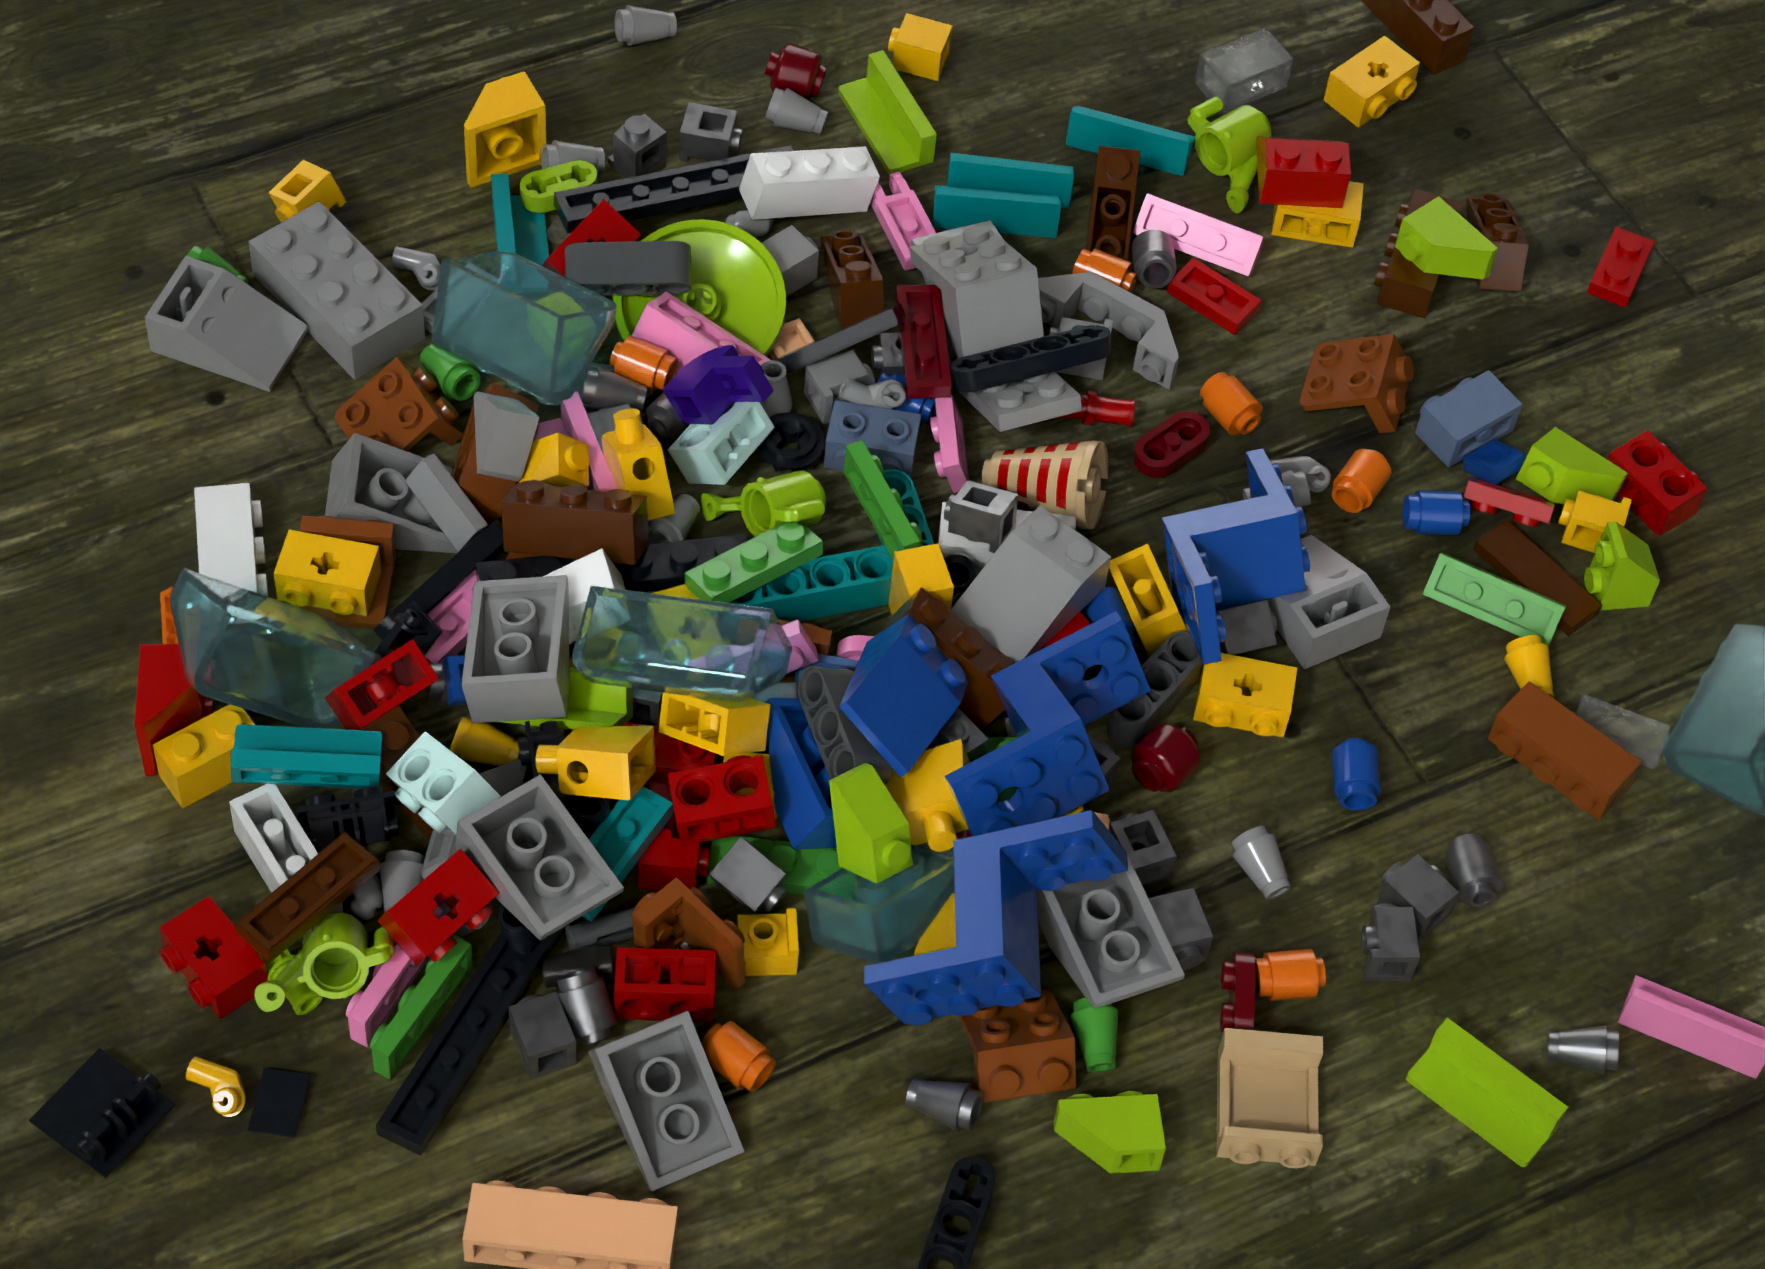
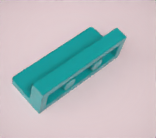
[1065,106,1195,176]
[947,153,1074,208]
[491,173,553,299]
[932,185,1061,238]
[230,724,382,788]
[582,786,674,922]

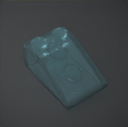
[804,842,955,964]

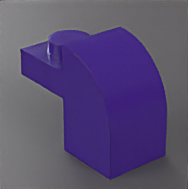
[662,345,774,425]

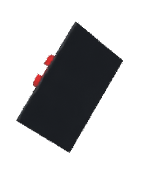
[247,1068,311,1138]

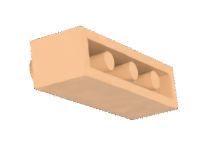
[462,1181,678,1269]

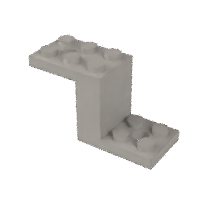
[910,226,1082,432]

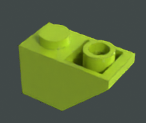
[1584,522,1660,611]
[1053,1091,1166,1174]

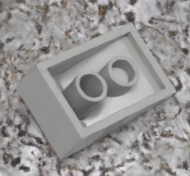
[325,433,458,553]
[950,505,1111,663]
[461,575,570,723]
[455,774,624,941]
[1037,855,1185,1009]
[588,1011,745,1191]

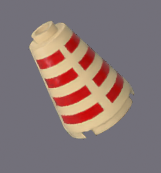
[982,440,1108,530]

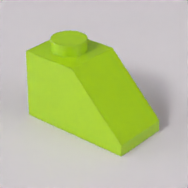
[1395,196,1498,280]
[1516,427,1628,504]
[829,763,913,884]

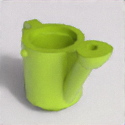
[1187,97,1272,214]
[701,470,826,537]
[254,912,394,1012]

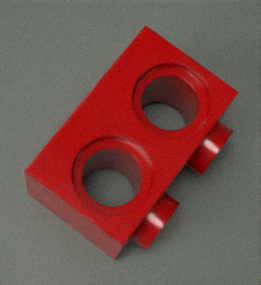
[1607,430,1707,537]
[667,755,776,846]
[614,947,716,1022]

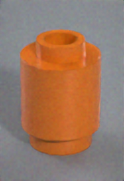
[1072,249,1137,293]
[610,336,678,391]
[1200,372,1263,436]
[1332,449,1392,513]
[1255,949,1326,1001]
[701,1021,776,1093]

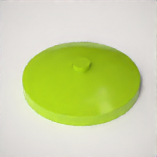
[613,219,786,357]

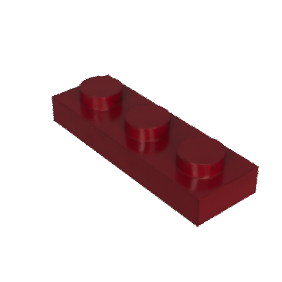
[895,285,952,398]

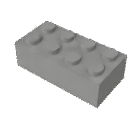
[248,201,425,380]

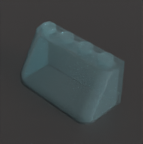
[432,251,617,405]
[170,568,376,729]
[572,586,793,702]
[1662,624,1765,815]

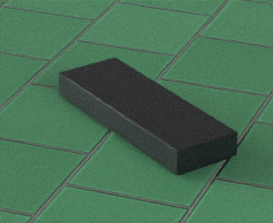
[775,303,907,374]

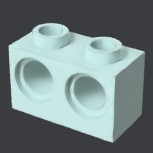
[668,402,775,485]
[386,731,501,835]

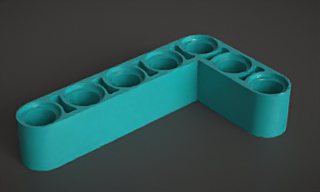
[720,469,934,632]

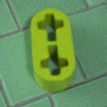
[520,160,598,213]

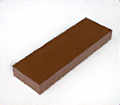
[1473,519,1602,636]
[234,832,380,963]

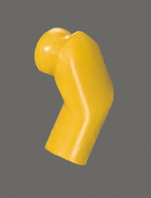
[186,1056,246,1117]

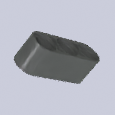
[565,241,692,296]
[1106,631,1203,749]
[797,666,892,786]

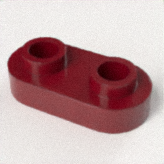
[1133,411,1210,478]
[1220,951,1255,1032]

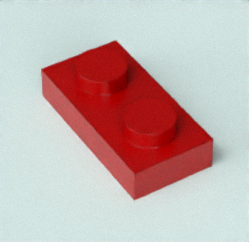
[1587,227,1655,308]
[1167,258,1262,335]
[1463,476,1554,527]

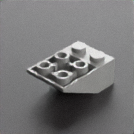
[145,256,308,392]
[1264,535,1390,669]

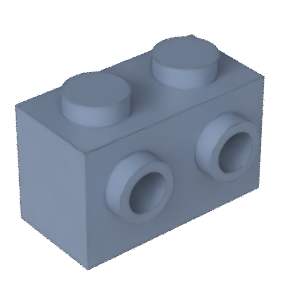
[1415,370,1523,468]
[824,400,921,478]

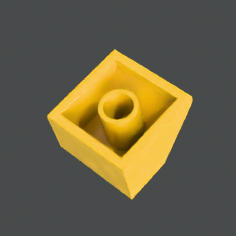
[464,71,546,188]

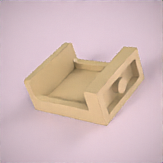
[1216,1028,1323,1168]

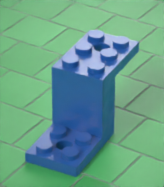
[1162,448,1310,665]
[945,611,1151,837]
[864,810,1128,1025]

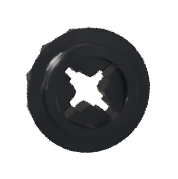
[755,413,825,472]

